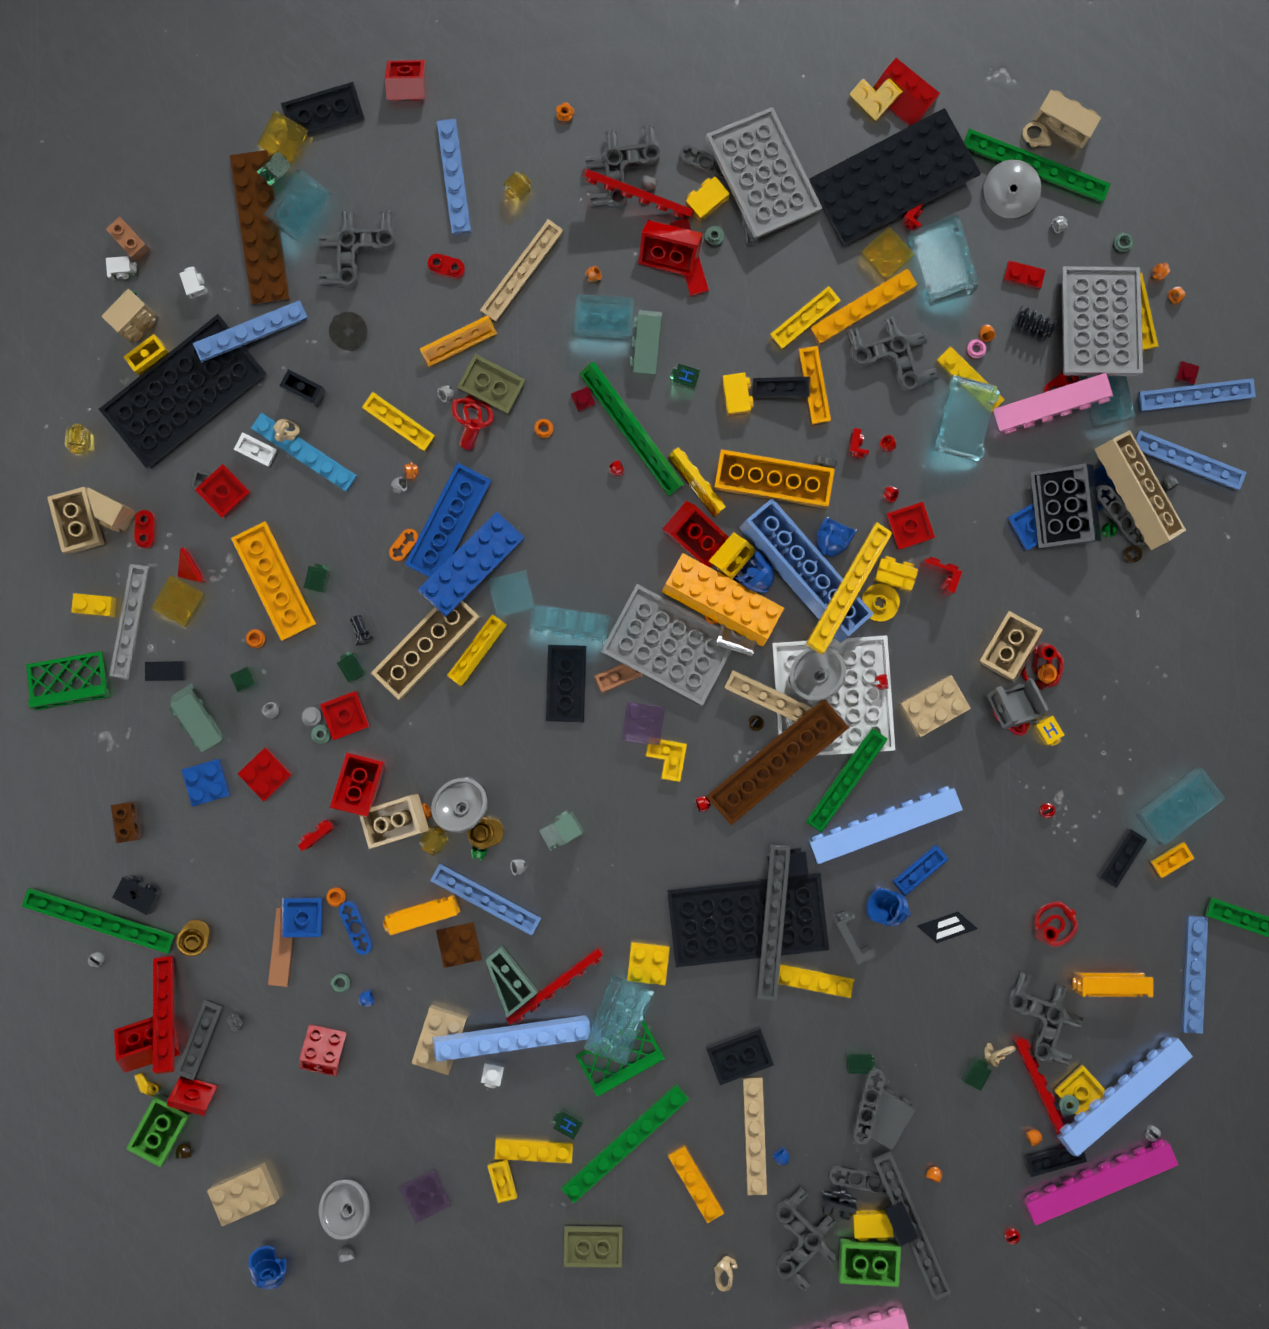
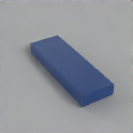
[892,844,949,896]

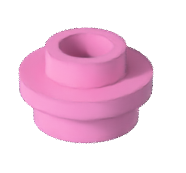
[967,339,986,359]

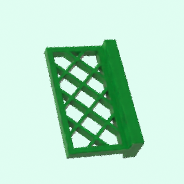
[26,651,110,711]
[576,1018,666,1097]

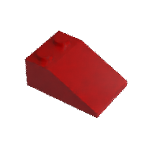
[662,500,729,567]
[330,752,385,817]

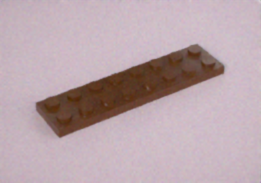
[230,150,290,306]
[706,699,850,825]

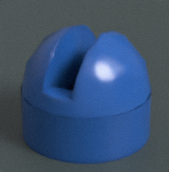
[359,990,374,1007]
[773,1148,790,1165]

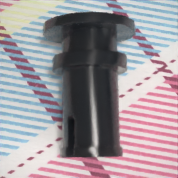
[349,615,374,646]

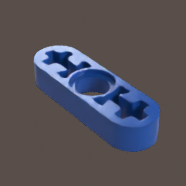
[339,901,373,955]

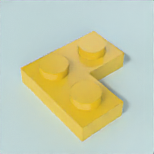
[849,78,903,121]
[646,737,687,782]

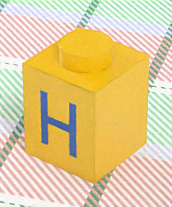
[1033,715,1065,747]

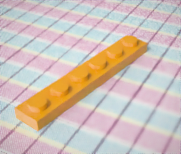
[810,269,918,344]

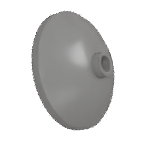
[983,160,1041,218]
[790,647,846,701]
[431,778,488,833]
[319,1179,370,1240]

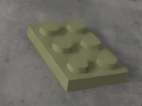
[457,354,526,414]
[564,1226,623,1268]

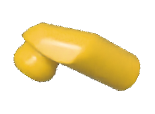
[134,1072,159,1096]

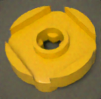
[861,583,900,622]

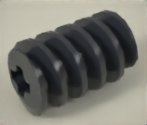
[1013,305,1057,341]

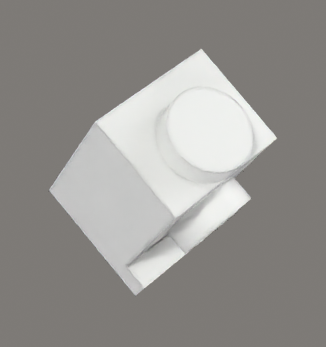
[106,256,137,281]
[179,267,208,299]

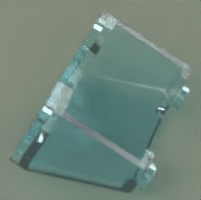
[907,215,978,306]
[932,375,1000,461]

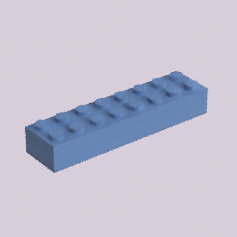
[739,498,874,643]

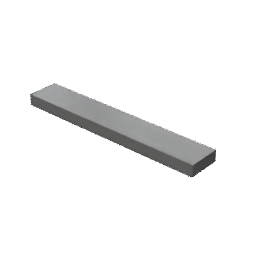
[109,564,151,680]

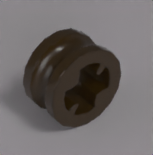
[1123,545,1142,563]

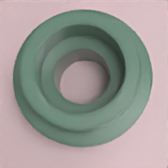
[705,226,724,245]
[1114,233,1133,252]
[311,725,331,744]
[331,973,350,993]
[1059,1095,1079,1115]

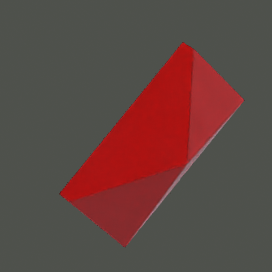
[177,547,206,583]

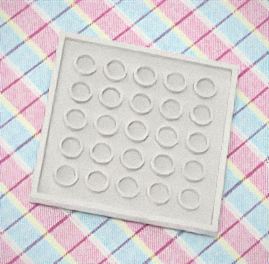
[772,635,895,756]

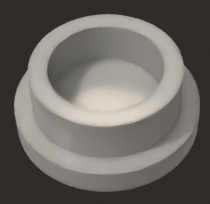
[302,707,321,726]

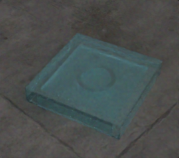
[488,570,535,617]

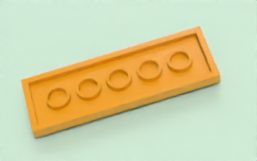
[231,521,316,641]

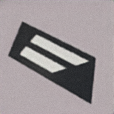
[917,912,978,943]

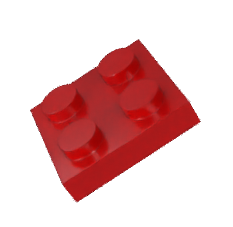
[195,463,250,518]
[886,502,935,550]
[320,691,370,740]
[237,747,292,802]
[297,819,338,851]
[167,1076,217,1116]

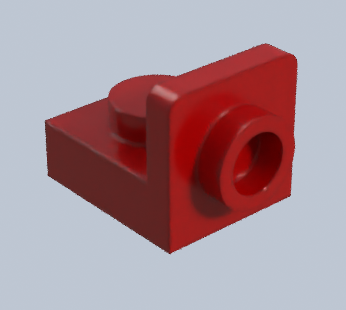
[902,203,924,232]
[848,428,869,459]

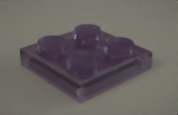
[622,702,665,745]
[399,1169,451,1223]

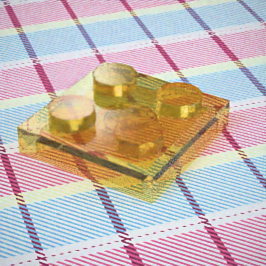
[257,111,308,165]
[861,226,915,281]
[151,575,205,627]

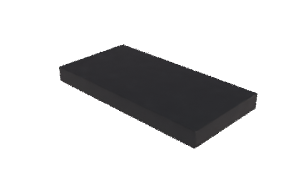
[281,82,365,141]
[546,645,586,722]

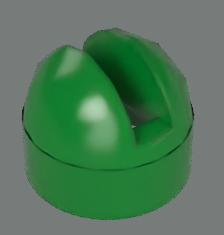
[1101,522,1118,538]
[471,846,487,861]

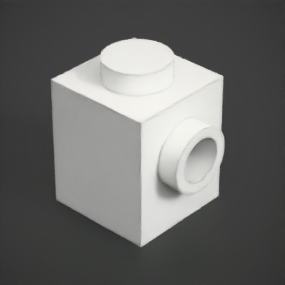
[481,1060,505,1088]

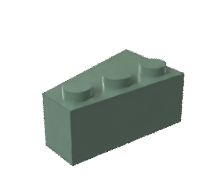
[630,310,662,374]
[169,684,222,752]
[539,810,584,851]
[486,946,538,1017]

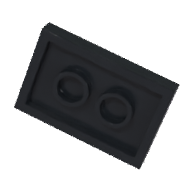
[706,1028,774,1085]

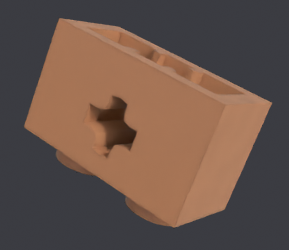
[106,216,150,262]

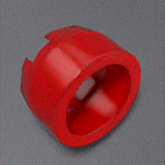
[880,435,897,452]
[609,460,624,476]
[882,486,899,503]
[874,674,889,690]
[695,796,711,813]
[1039,803,1056,818]
[1004,1228,1020,1245]

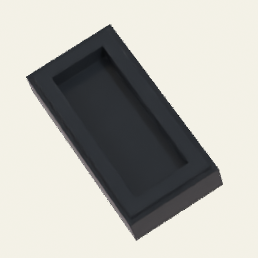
[145,661,185,681]
[884,1201,919,1246]

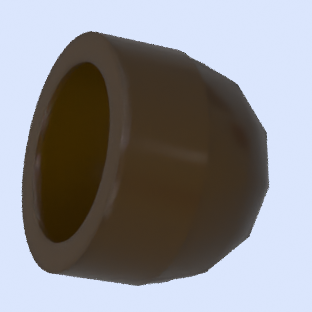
[748,715,764,731]
[175,1144,192,1159]

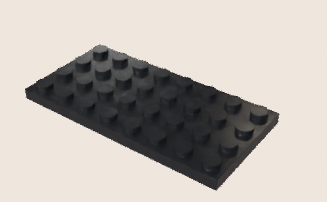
[809,108,981,246]
[99,314,267,469]
[667,873,829,967]

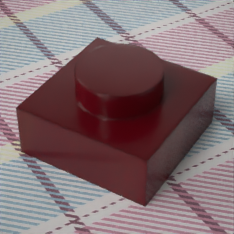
[1175,361,1200,386]
[571,387,596,412]

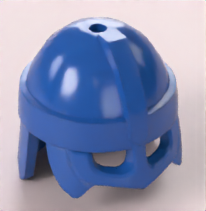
[817,517,857,557]
[735,550,774,594]
[867,888,911,927]
[248,1246,286,1290]

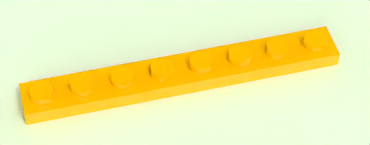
[806,522,893,655]

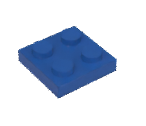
[181,759,230,807]
[281,898,322,937]

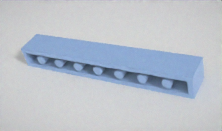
[809,786,963,864]
[432,1015,591,1062]
[1057,1037,1193,1157]

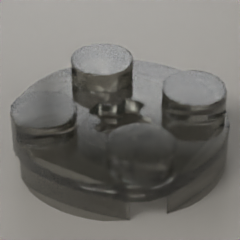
[329,312,368,351]

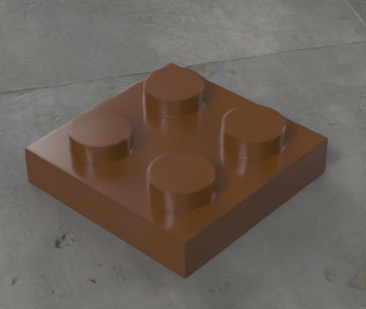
[436,922,482,968]

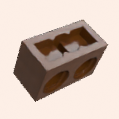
[111,801,141,843]

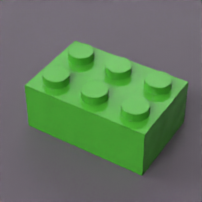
[126,1093,192,1167]
[838,1238,901,1287]

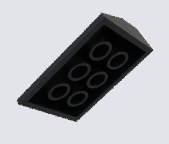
[1030,463,1101,548]

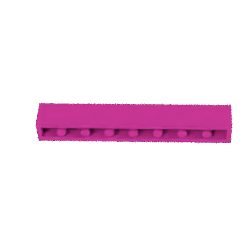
[1023,1139,1178,1225]

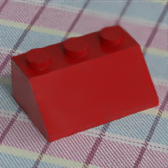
[873,58,940,126]
[638,220,703,277]
[114,1017,180,1073]

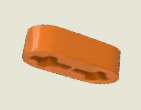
[389,529,419,562]

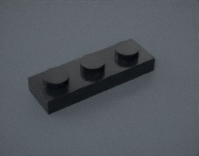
[752,376,811,399]
[1099,829,1147,888]
[1025,1146,1087,1177]

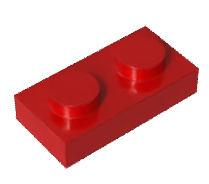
[1003,260,1046,289]

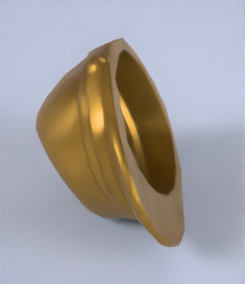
[467,817,503,850]
[176,920,209,957]

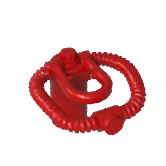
[451,395,494,450]
[1021,643,1064,690]
[1034,901,1079,947]

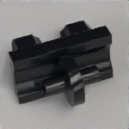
[822,1186,857,1220]

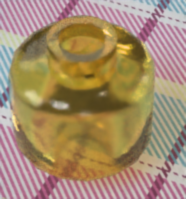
[504,171,532,200]
[64,424,90,454]
[419,826,448,856]

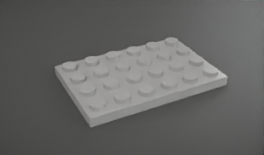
[705,107,822,239]
[1062,266,1143,376]
[601,584,732,706]

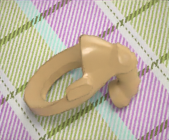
[1022,122,1052,147]
[273,419,300,442]
[984,1043,1016,1067]
[714,1256,738,1292]

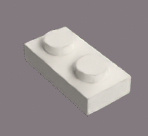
[234,432,278,467]

